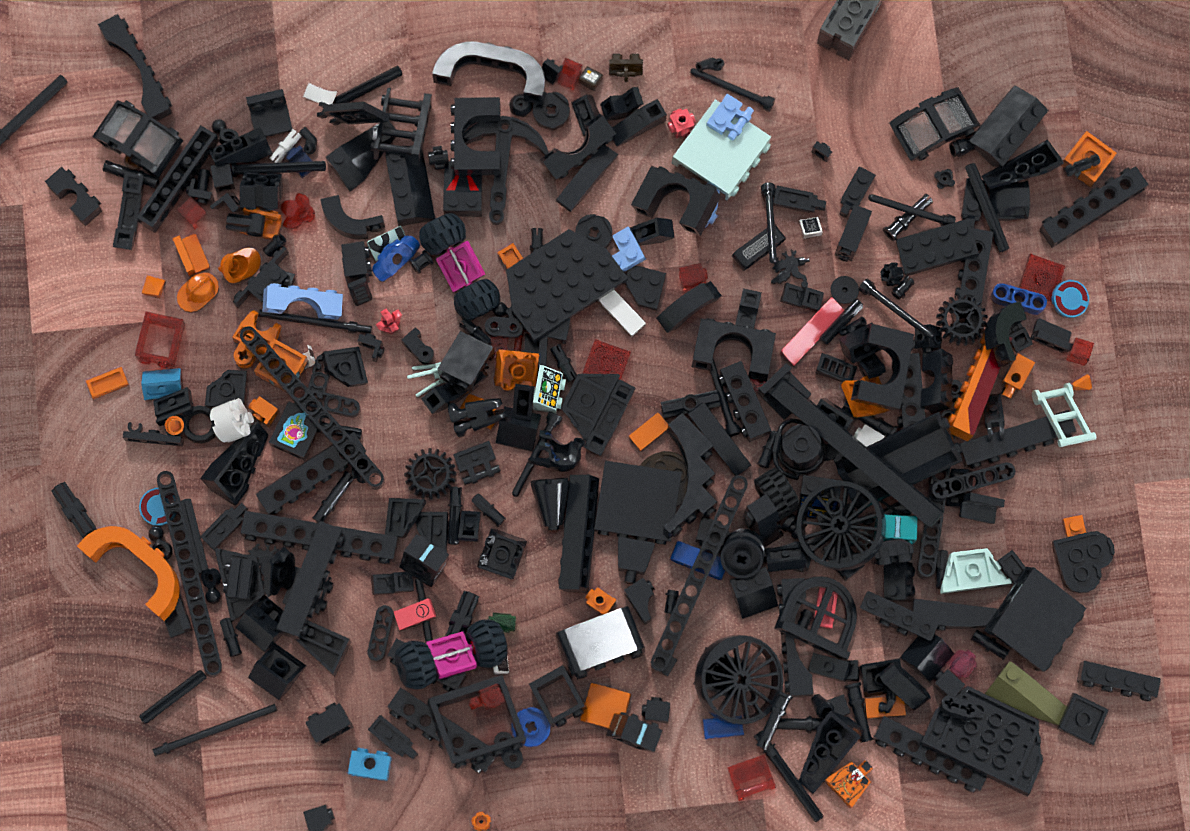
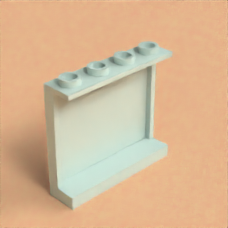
[671,99,771,200]

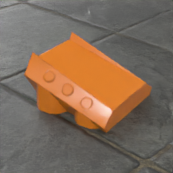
[493,349,539,390]

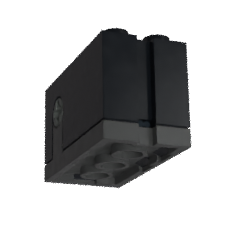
[817,0,884,61]

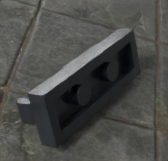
[123,422,183,447]

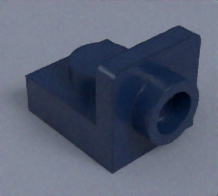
[286,146,312,179]

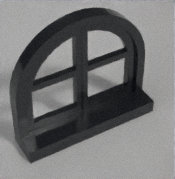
[774,576,857,660]

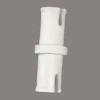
[269,129,302,163]

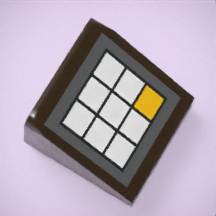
[578,66,603,91]

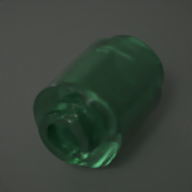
[488,612,516,633]

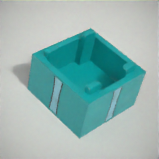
[874,515,918,545]

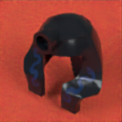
[528,430,585,472]

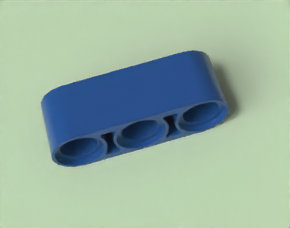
[991,283,1047,315]
[670,541,725,580]

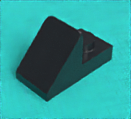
[856,353,886,379]
[458,511,481,542]

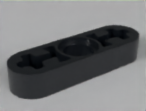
[367,605,394,662]

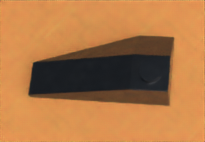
[326,121,396,192]
[981,140,1064,189]

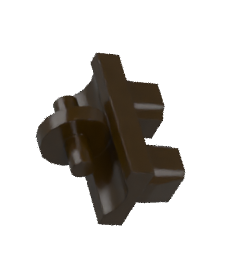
[609,53,643,82]

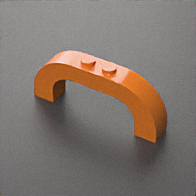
[77,526,180,621]

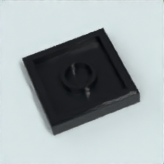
[1057,693,1109,745]

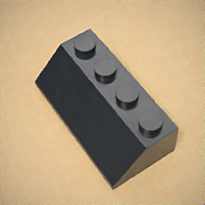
[968,85,1049,167]
[385,145,435,227]

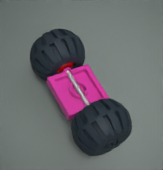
[419,213,500,321]
[395,619,508,689]

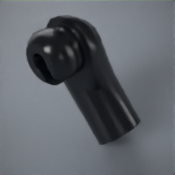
[696,58,725,71]
[299,127,317,154]
[878,686,896,714]

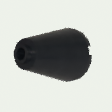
[531,478,569,530]

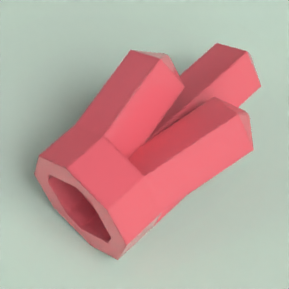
[376,309,402,334]

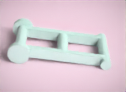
[1032,383,1096,447]

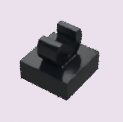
[541,58,563,85]

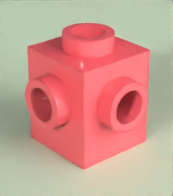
[667,108,696,139]

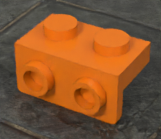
[240,207,282,240]

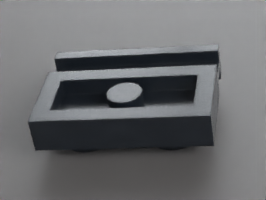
[153,387,194,426]

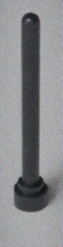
[690,68,775,112]
[761,183,777,264]
[868,194,956,226]
[859,278,934,339]
[710,358,741,437]
[512,411,563,497]

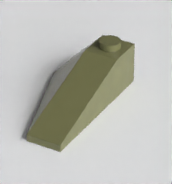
[985,661,1067,725]

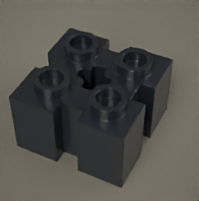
[239,172,282,211]

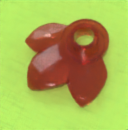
[280,193,315,229]

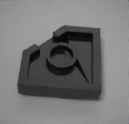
[625,266,666,311]
[322,347,368,387]
[205,370,248,408]

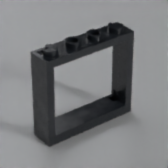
[427,675,526,769]

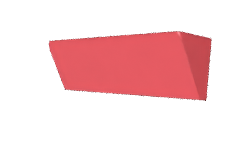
[780,297,844,366]

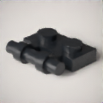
[453,441,501,485]

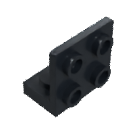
[246,89,293,137]
[758,363,811,420]

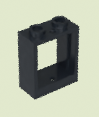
[835,204,872,262]
[529,665,587,728]

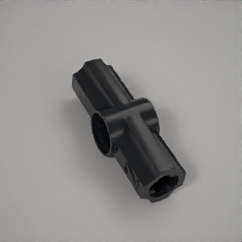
[660,390,720,419]
[51,482,97,538]
[445,590,479,636]

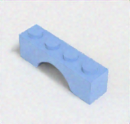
[262,283,343,320]

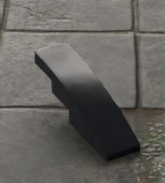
[556,143,618,212]
[688,402,752,476]

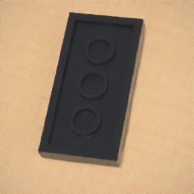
[896,219,979,276]

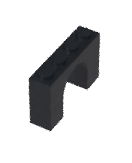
[451,97,501,176]
[631,166,721,236]
[692,318,776,382]
[851,324,915,410]

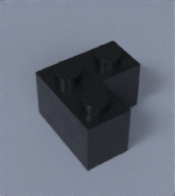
[341,241,373,286]

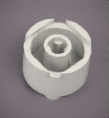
[210,398,254,443]

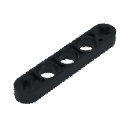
[928,462,1016,500]

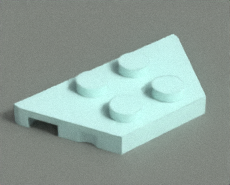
[940,548,1012,594]

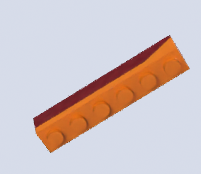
[948,333,1012,441]

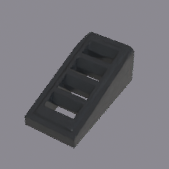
[348,277,373,306]
[815,353,857,382]

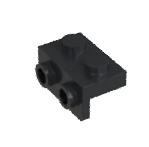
[884,561,915,601]

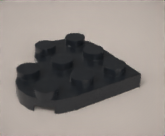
[1052,531,1115,593]

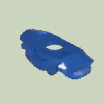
[372,235,420,282]

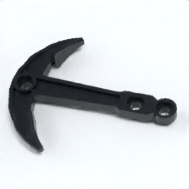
[463,116,549,225]

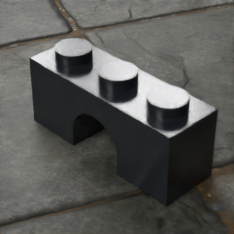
[45,166,102,226]
[921,349,953,413]

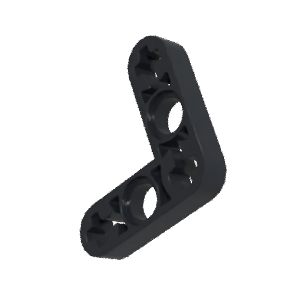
[308,354,361,418]

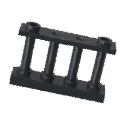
[371,88,432,166]

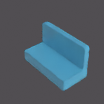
[141,368,182,400]

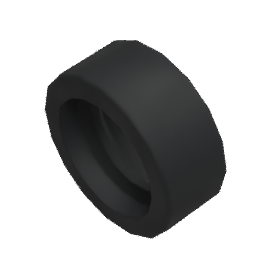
[182,405,216,444]

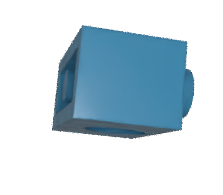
[348,748,392,781]

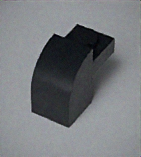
[600,87,644,121]

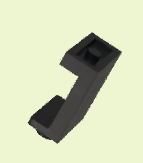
[437,331,495,392]

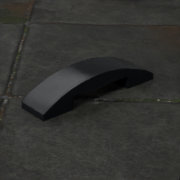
[113,172,144,250]
[584,379,636,456]

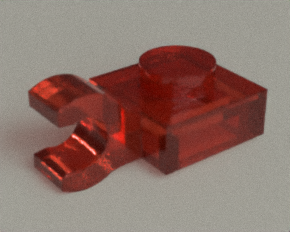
[468,684,505,710]

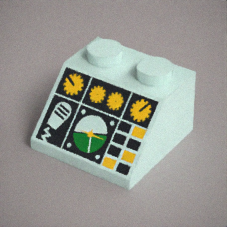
[533,365,566,414]

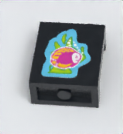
[269,401,325,461]

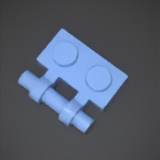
[706,94,754,140]

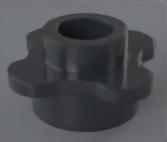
[934,169,955,189]

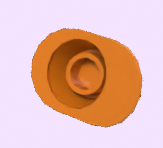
[218,247,261,283]
[177,272,219,312]

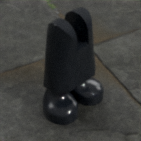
[448,398,507,438]

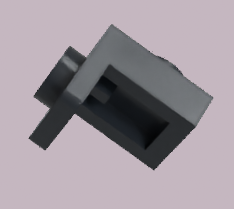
[186,178,214,206]
[358,333,385,362]

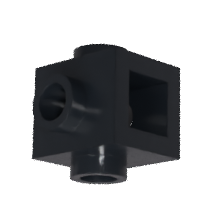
[914,324,942,354]

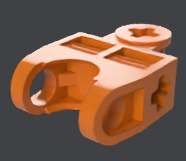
[232,310,281,369]

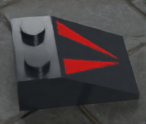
[443,161,482,217]

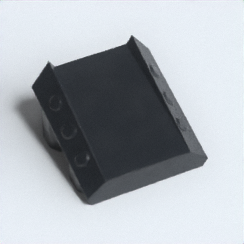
[477,529,527,579]
[264,546,295,597]

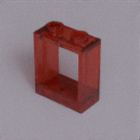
[135,312,185,369]

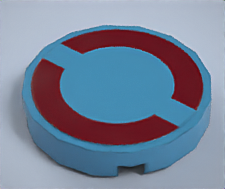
[1051,280,1089,318]
[139,488,177,526]

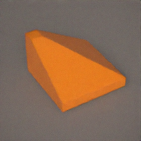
[142,275,165,298]
[1071,374,1092,390]

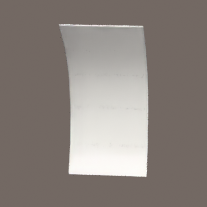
[303,83,338,104]
[303,345,316,369]

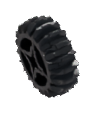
[936,295,988,346]
[404,448,457,500]

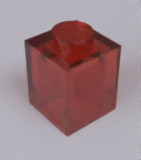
[678,263,708,290]

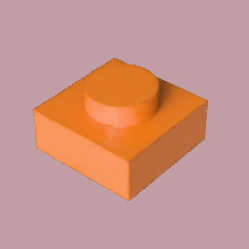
[1062,515,1086,537]

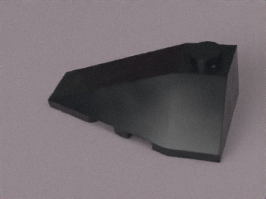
[200,422,269,506]
[799,710,865,794]

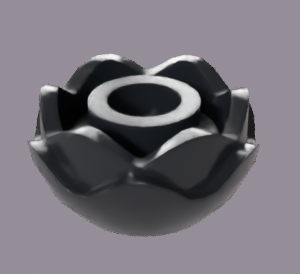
[509,94,533,117]

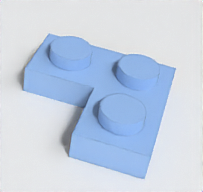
[612,226,646,272]

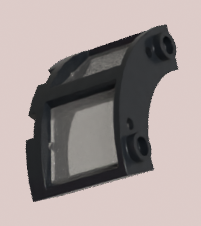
[889,87,980,161]
[92,100,184,177]

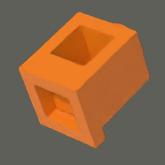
[248,396,280,428]
[585,587,616,615]

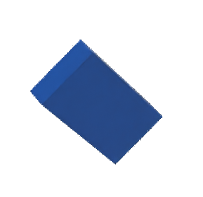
[703,715,744,739]

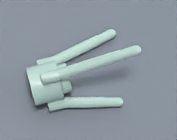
[407,362,445,397]

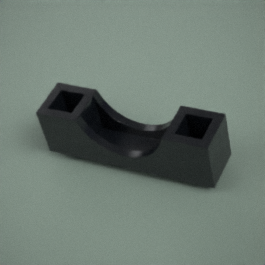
[540,113,616,180]

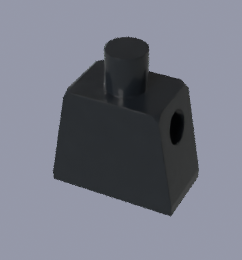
[618,537,655,584]

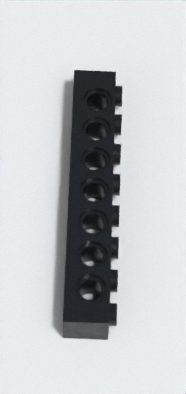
[241,511,399,564]

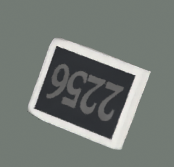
[799,217,823,239]
[493,657,509,675]

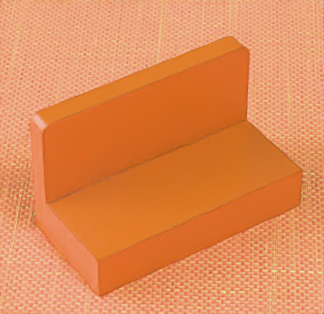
[172,234,210,277]

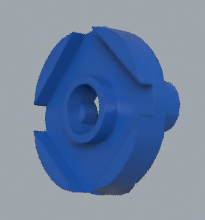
[511,707,551,747]

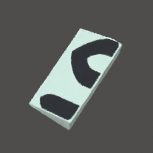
[367,226,406,261]

